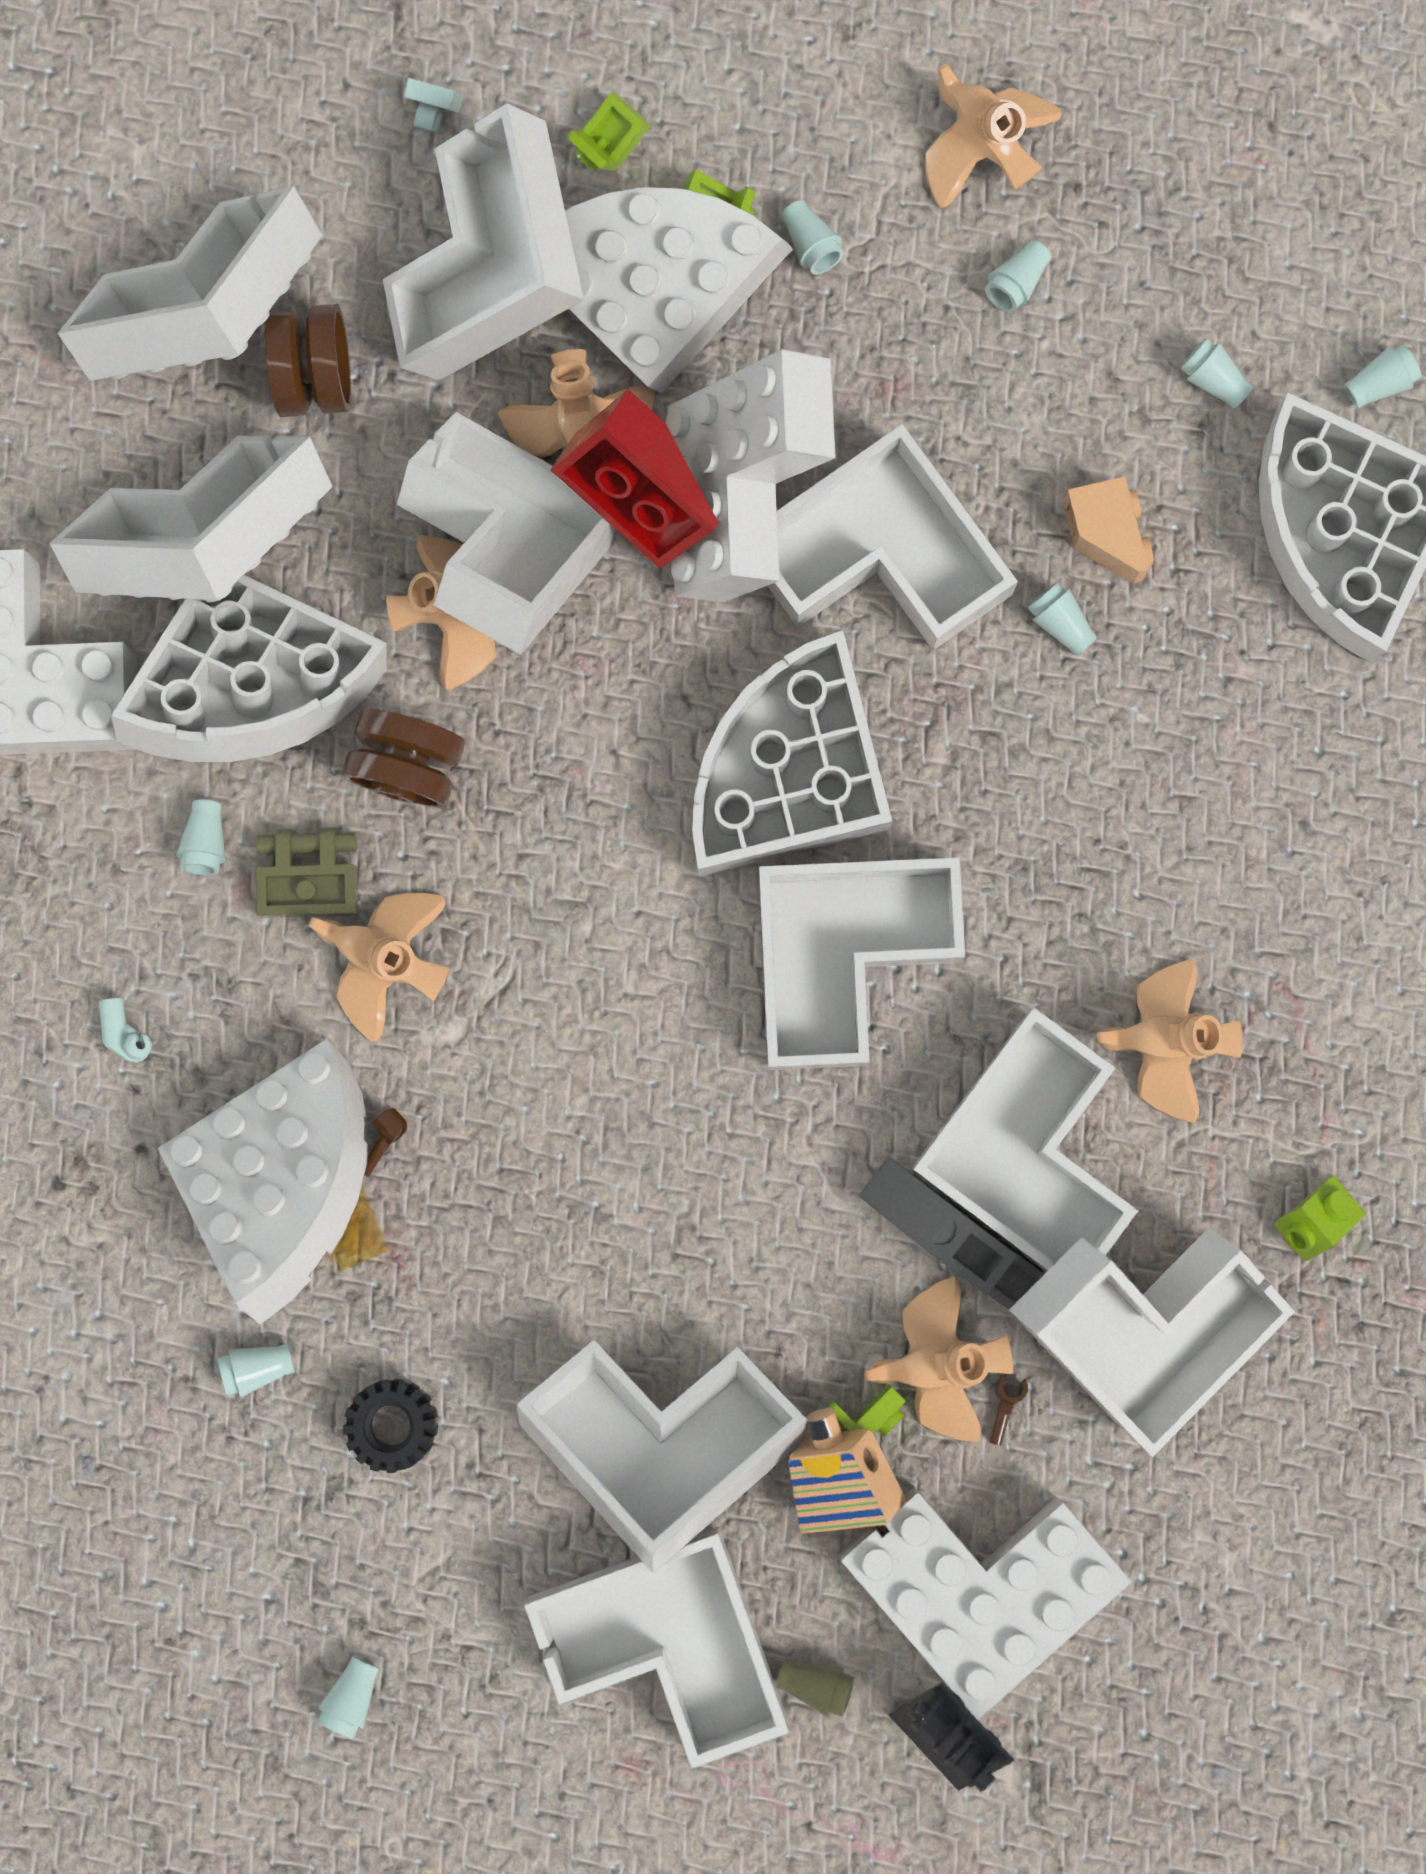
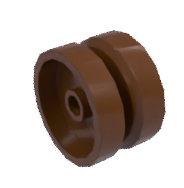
[265,303,352,417]
[341,708,466,808]

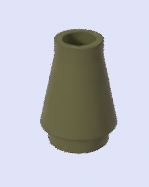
[776,1658,855,1718]

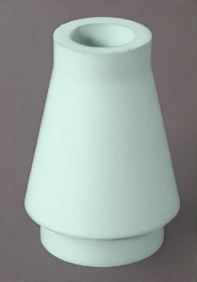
[781,200,844,275]
[985,240,1052,313]
[1180,338,1254,409]
[1344,344,1422,409]
[1028,581,1097,656]
[176,799,226,875]
[217,1343,295,1398]
[317,1656,380,1739]

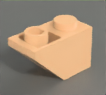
[1062,476,1153,584]

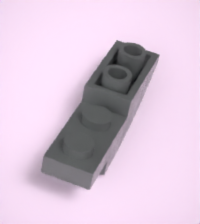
[859,1156,1045,1310]

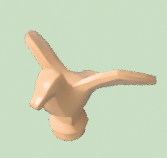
[925,64,1062,208]
[498,349,655,459]
[386,535,496,690]
[308,893,450,1043]
[1096,959,1243,1123]
[864,1276,1013,1443]

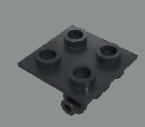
[889,1682,1014,1792]

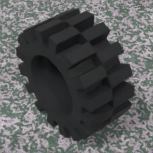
[343,1379,439,1473]

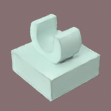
[404,78,464,133]

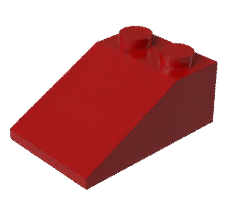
[551,389,718,569]

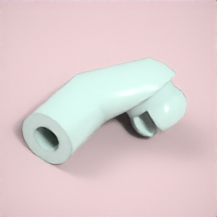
[98,998,152,1063]

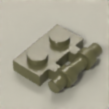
[256,828,358,918]

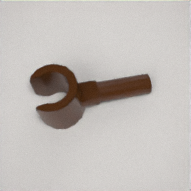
[364,1108,408,1177]
[989,1374,1028,1446]

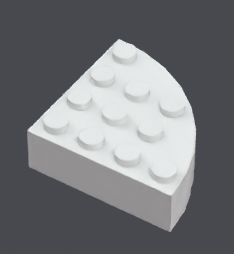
[565,187,793,393]
[1258,392,1426,664]
[111,575,387,762]
[692,630,892,877]
[158,1039,367,1325]

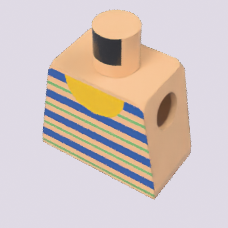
[789,1408,906,1534]

